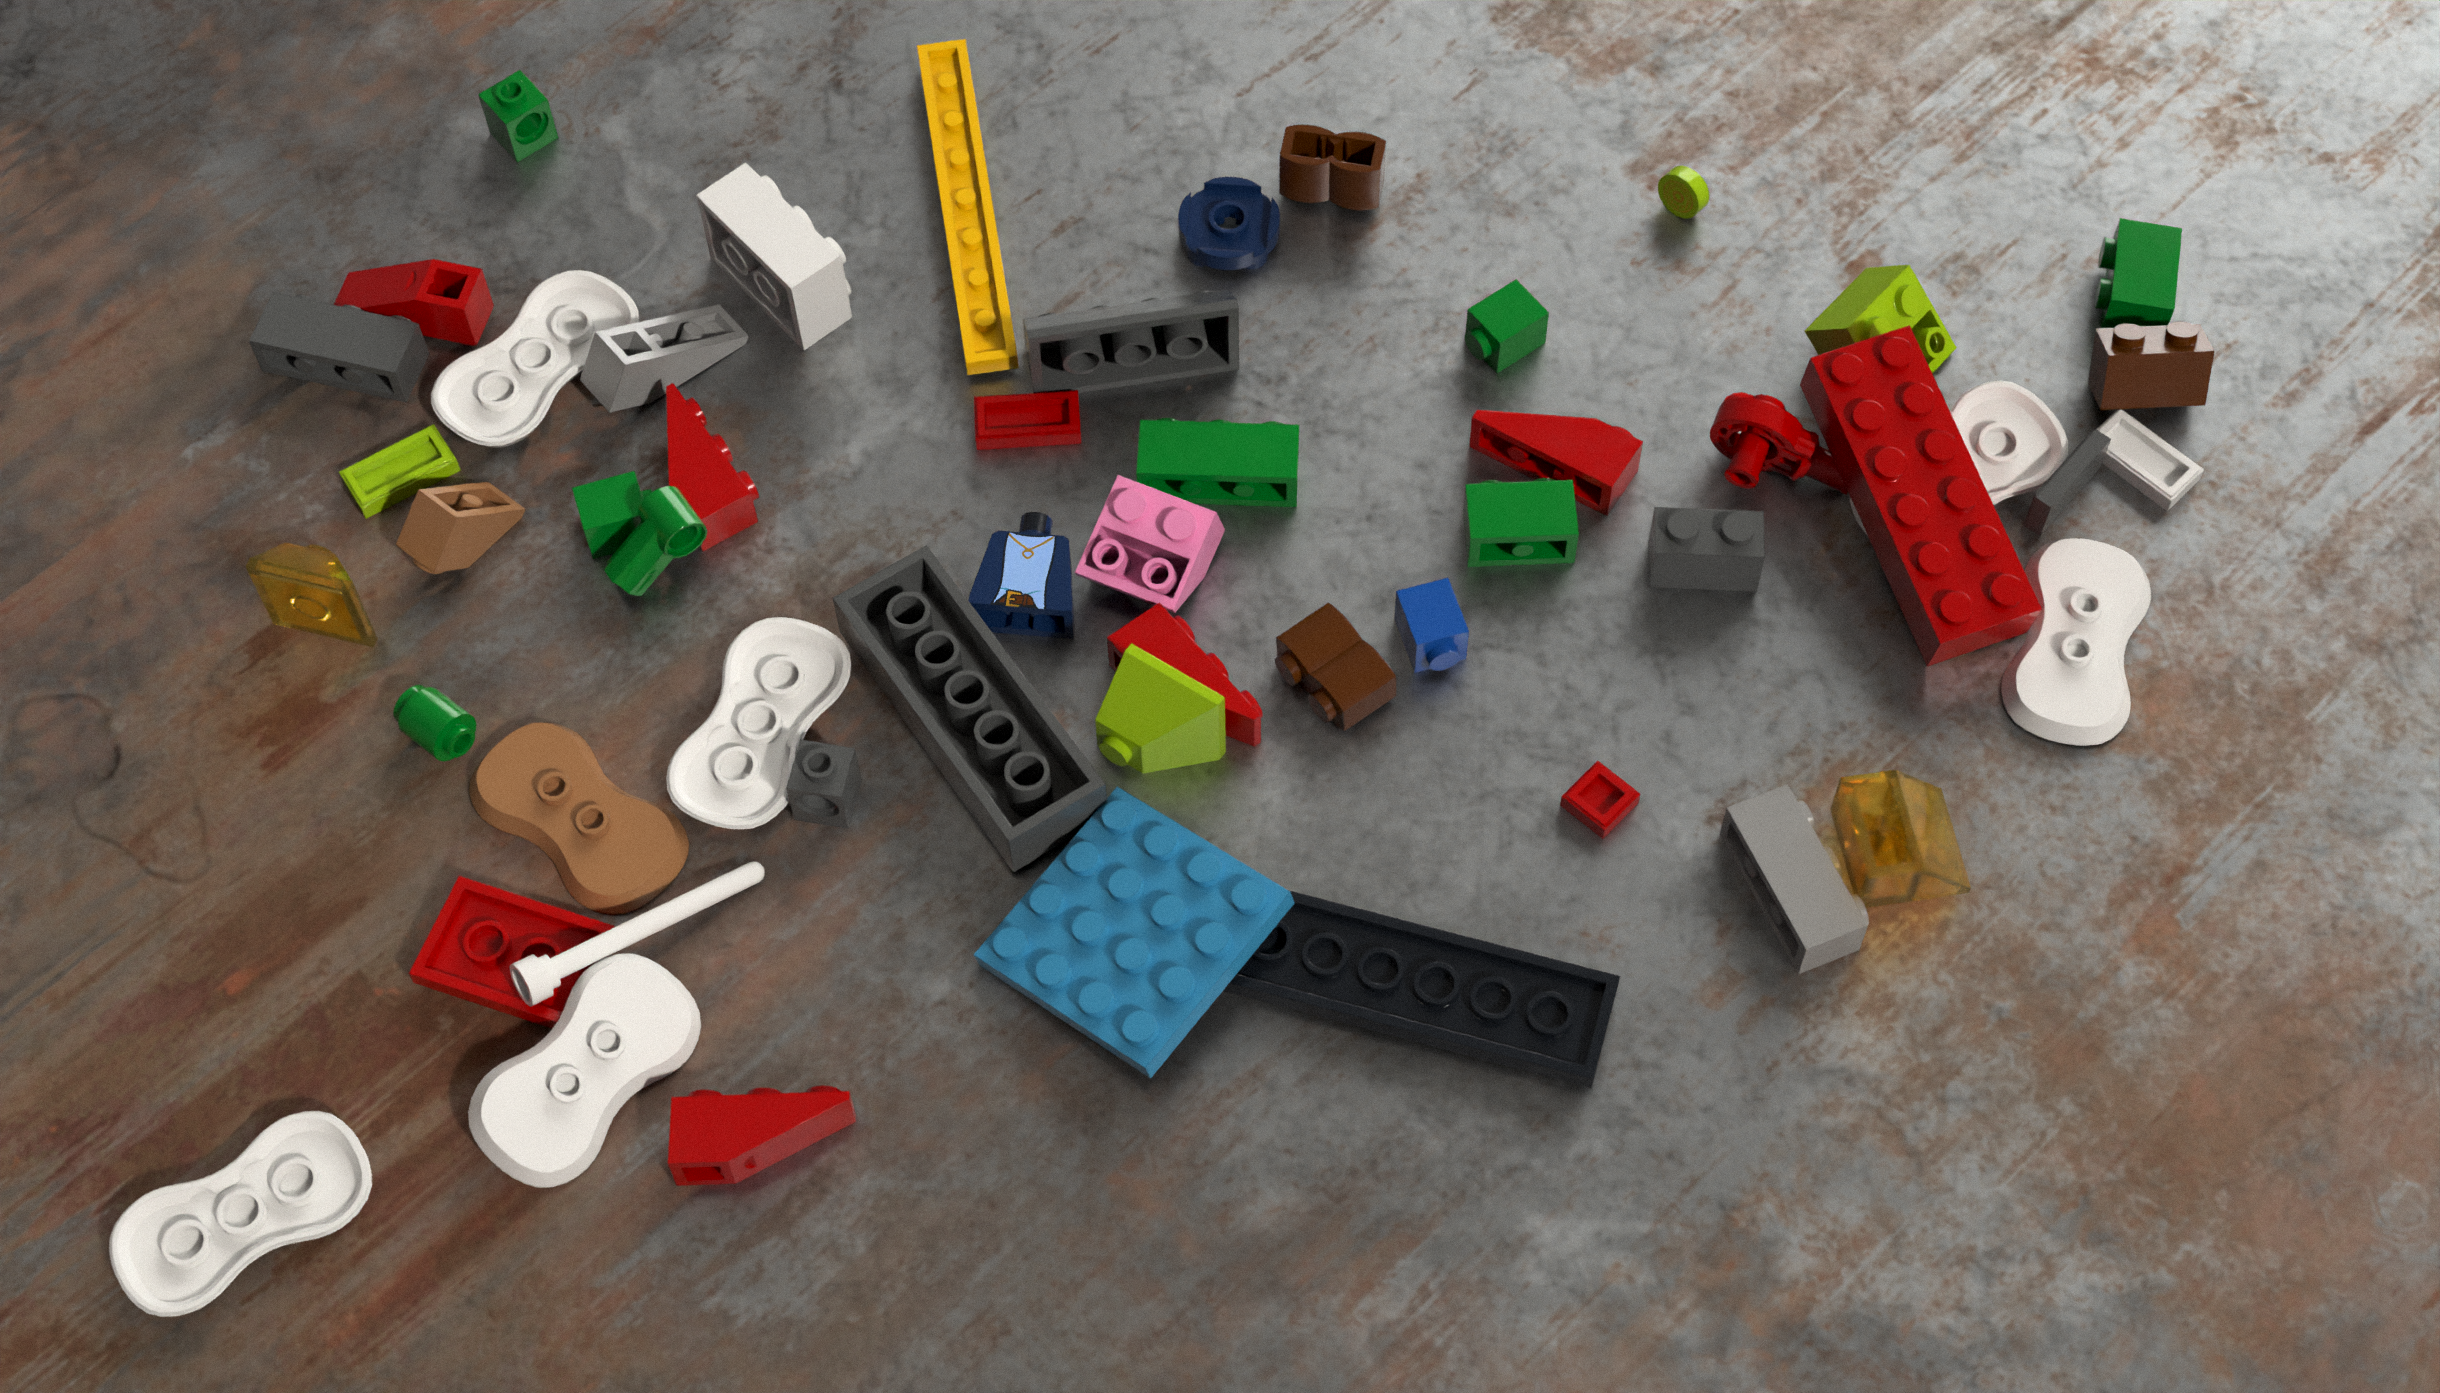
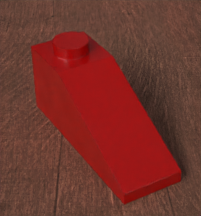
[1469,410,1643,516]

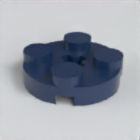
[1178,177,1280,270]

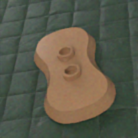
[469,722,689,915]

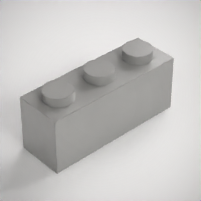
[1720,784,1869,974]

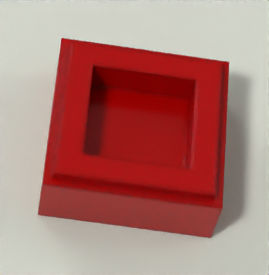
[1560,761,1641,839]

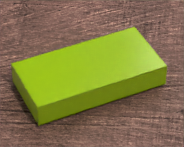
[339,424,461,519]

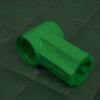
[604,486,707,597]

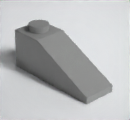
[580,304,749,413]

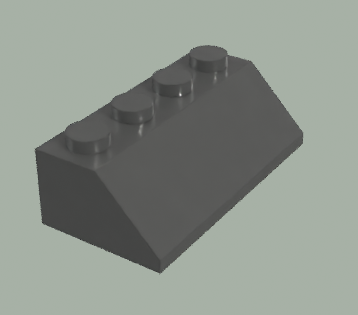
[1023,289,1239,393]

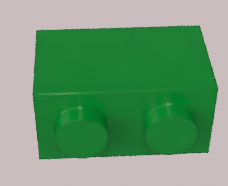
[2094,218,2182,328]
[1463,478,1579,567]

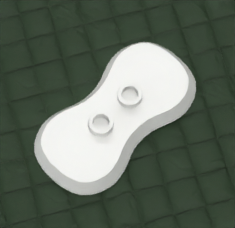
[431,270,639,448]
[1850,381,2068,536]
[2001,538,2151,746]
[666,617,851,829]
[468,953,701,1188]
[109,1111,372,1317]

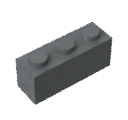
[249,292,429,403]

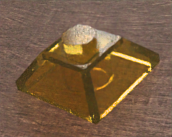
[246,542,378,648]

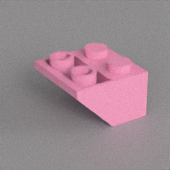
[1075,475,1225,613]

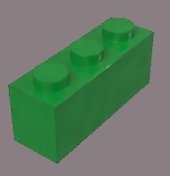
[1136,418,1299,507]

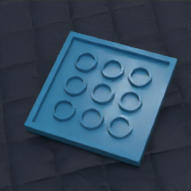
[974,786,1295,1079]

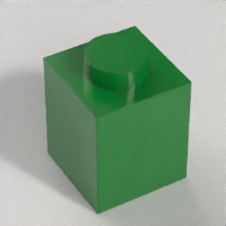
[1464,279,1549,373]
[572,471,652,559]

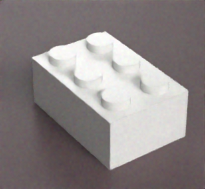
[696,162,852,350]

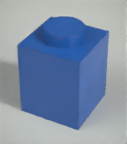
[1394,578,1469,673]

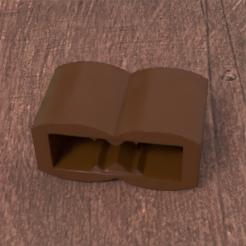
[1279,125,1386,210]
[1275,603,1396,731]

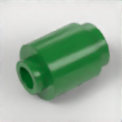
[393,685,476,761]

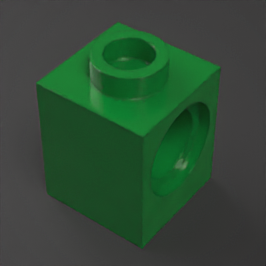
[478,70,559,163]

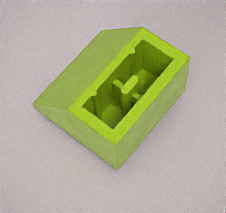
[1805,264,1957,373]

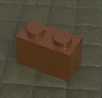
[2088,321,2215,410]

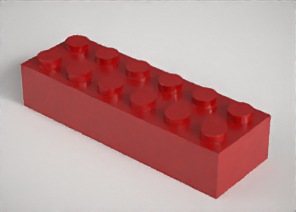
[1800,325,2042,667]

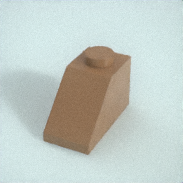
[396,482,526,574]

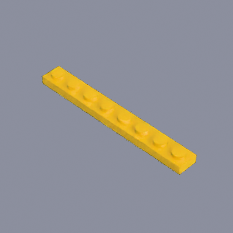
[917,39,1019,375]

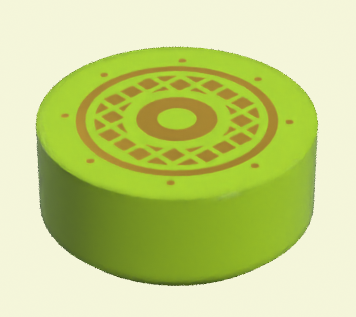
[1658,166,1709,219]

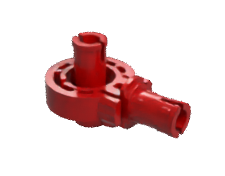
[1710,392,1848,495]

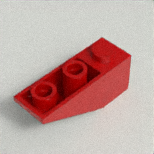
[334,259,494,346]
[666,383,759,552]
[1107,602,1263,747]
[668,1085,856,1186]

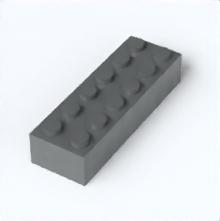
[833,545,1107,872]

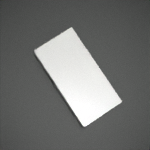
[2097,409,2204,511]

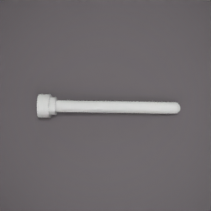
[510,861,765,1007]

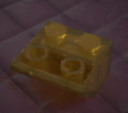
[1830,770,1971,908]

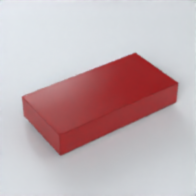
[974,390,1081,450]

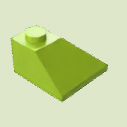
[1095,643,1226,774]

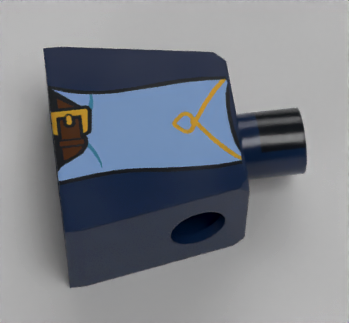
[968,512,1075,639]

